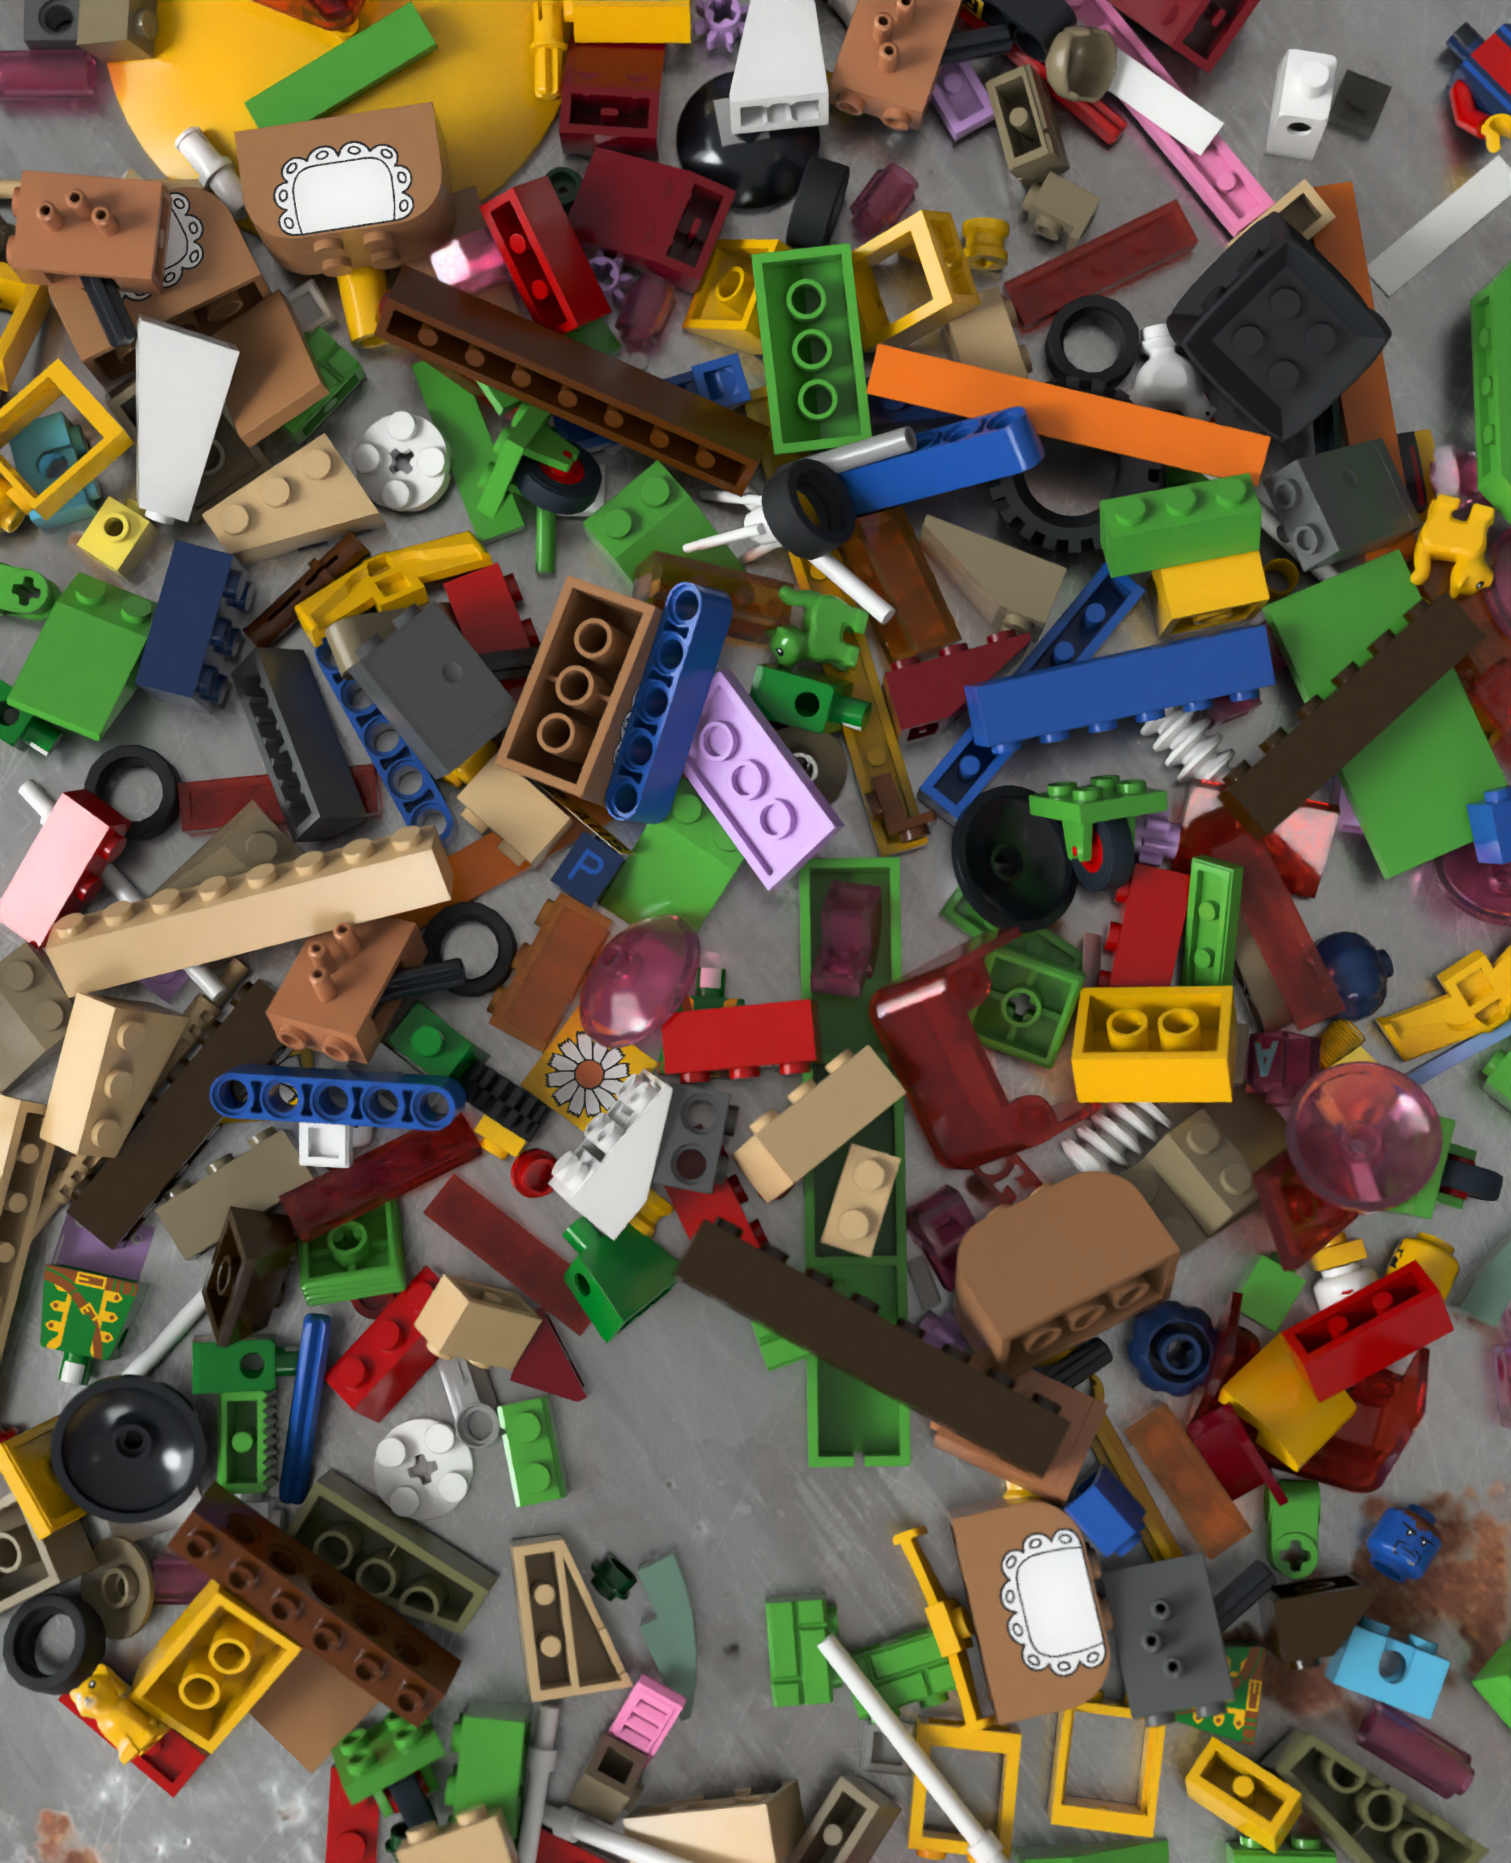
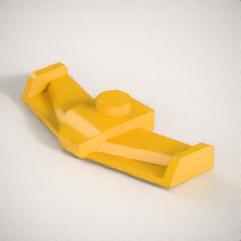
[294,530,493,648]
[1375,945,1511,1062]
[893,1526,997,1734]

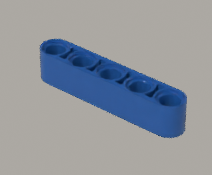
[836,406,1046,516]
[605,582,733,825]
[315,637,459,849]
[210,1064,466,1131]

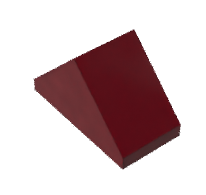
[510,1306,590,1402]

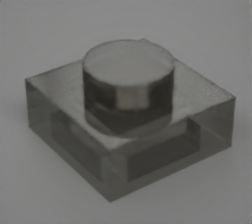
[1328,69,1392,137]

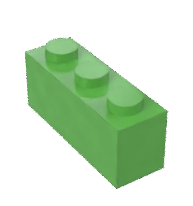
[1100,473,1262,578]

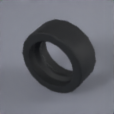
[786,156,850,249]
[1045,295,1140,388]
[761,458,856,560]
[84,745,184,841]
[422,902,517,997]
[3,1593,106,1695]

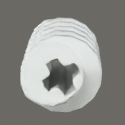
[1140,705,1235,799]
[1061,1102,1175,1174]

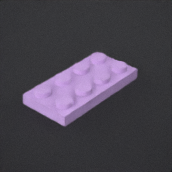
[683,670,845,891]

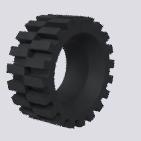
[987,376,1162,553]

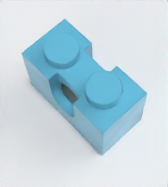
[9,411,101,531]
[1324,1615,1450,1720]

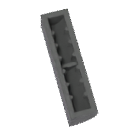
[231,647,368,842]

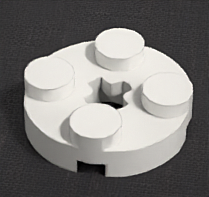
[352,411,453,512]
[373,1417,475,1520]

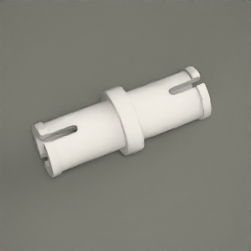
[174,126,249,221]

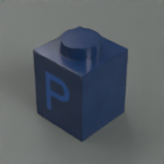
[550,831,626,912]

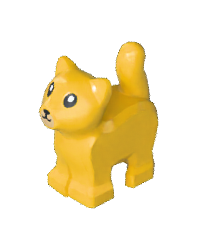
[1410,494,1495,599]
[70,1664,171,1765]

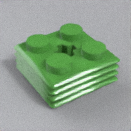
[959,940,1086,1069]
[296,1192,406,1306]

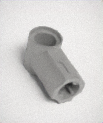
[436,1357,505,1449]

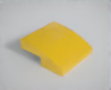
[1218,1331,1357,1472]

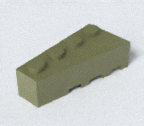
[285,1470,499,1634]
[1260,1728,1490,1863]

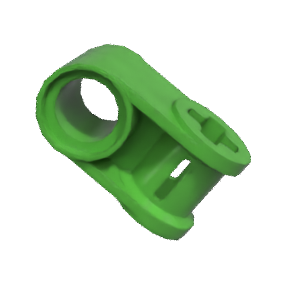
[0,562,61,621]
[1264,1479,1321,1579]

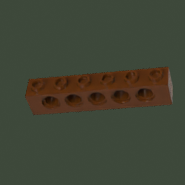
[166,1481,462,1729]

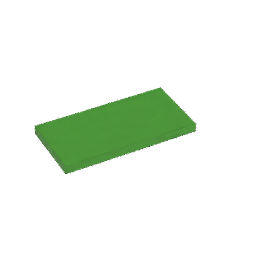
[1262,549,1508,880]

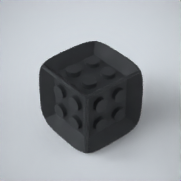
[1166,211,1392,443]

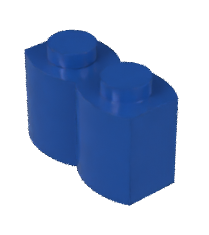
[1063,1463,1146,1557]

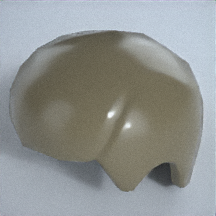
[1045,25,1117,103]

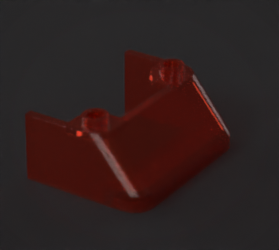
[869,927,1102,1171]
[1187,1291,1430,1493]

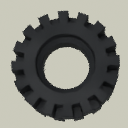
[461,1060,552,1143]

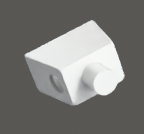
[1264,49,1338,161]

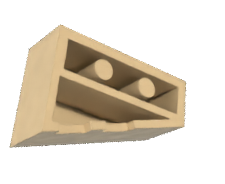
[202,433,387,566]
[39,992,191,1158]
[730,1044,907,1204]
[508,1534,633,1703]
[623,1779,806,1863]

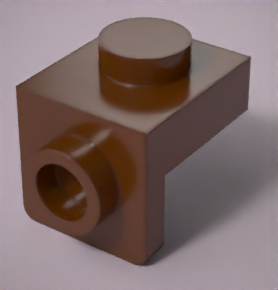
[864,772,938,844]

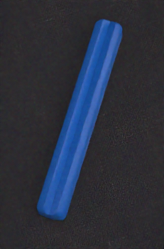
[279,1313,332,1505]

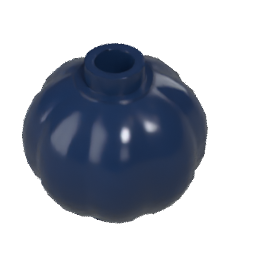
[1297,931,1394,1024]
[1126,1300,1223,1397]

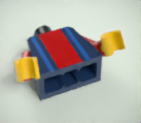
[1446,22,1511,153]

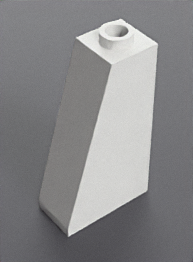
[729,0,829,134]
[136,313,240,525]

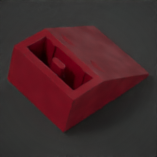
[1106,0,1260,74]
[559,22,667,159]
[568,146,736,294]
[881,629,1032,745]

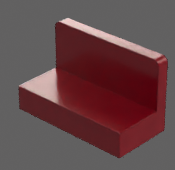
[1186,1402,1289,1507]

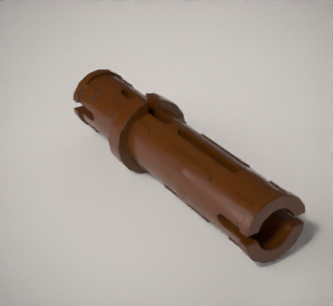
[242,530,371,648]

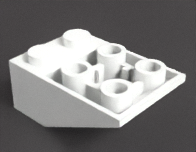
[548,1069,673,1241]

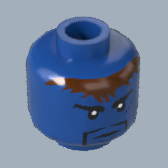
[1366,1504,1443,1583]

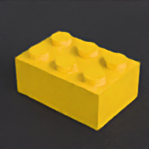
[1071,986,1238,1102]
[127,1579,303,1754]

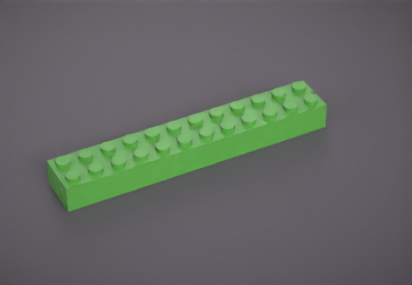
[799,857,911,1467]

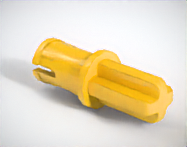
[529,0,568,101]

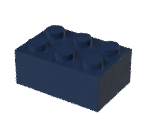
[135,540,255,715]

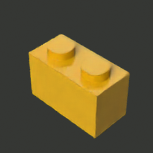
[1185,1736,1302,1854]

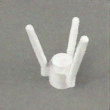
[683,490,783,565]

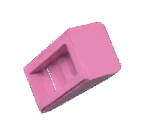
[607,1674,687,1770]

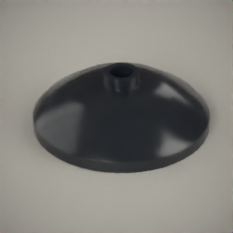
[676,71,820,212]
[952,785,1078,933]
[50,1374,207,1524]

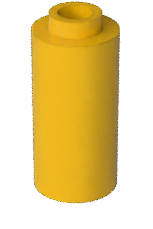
[337,266,390,349]

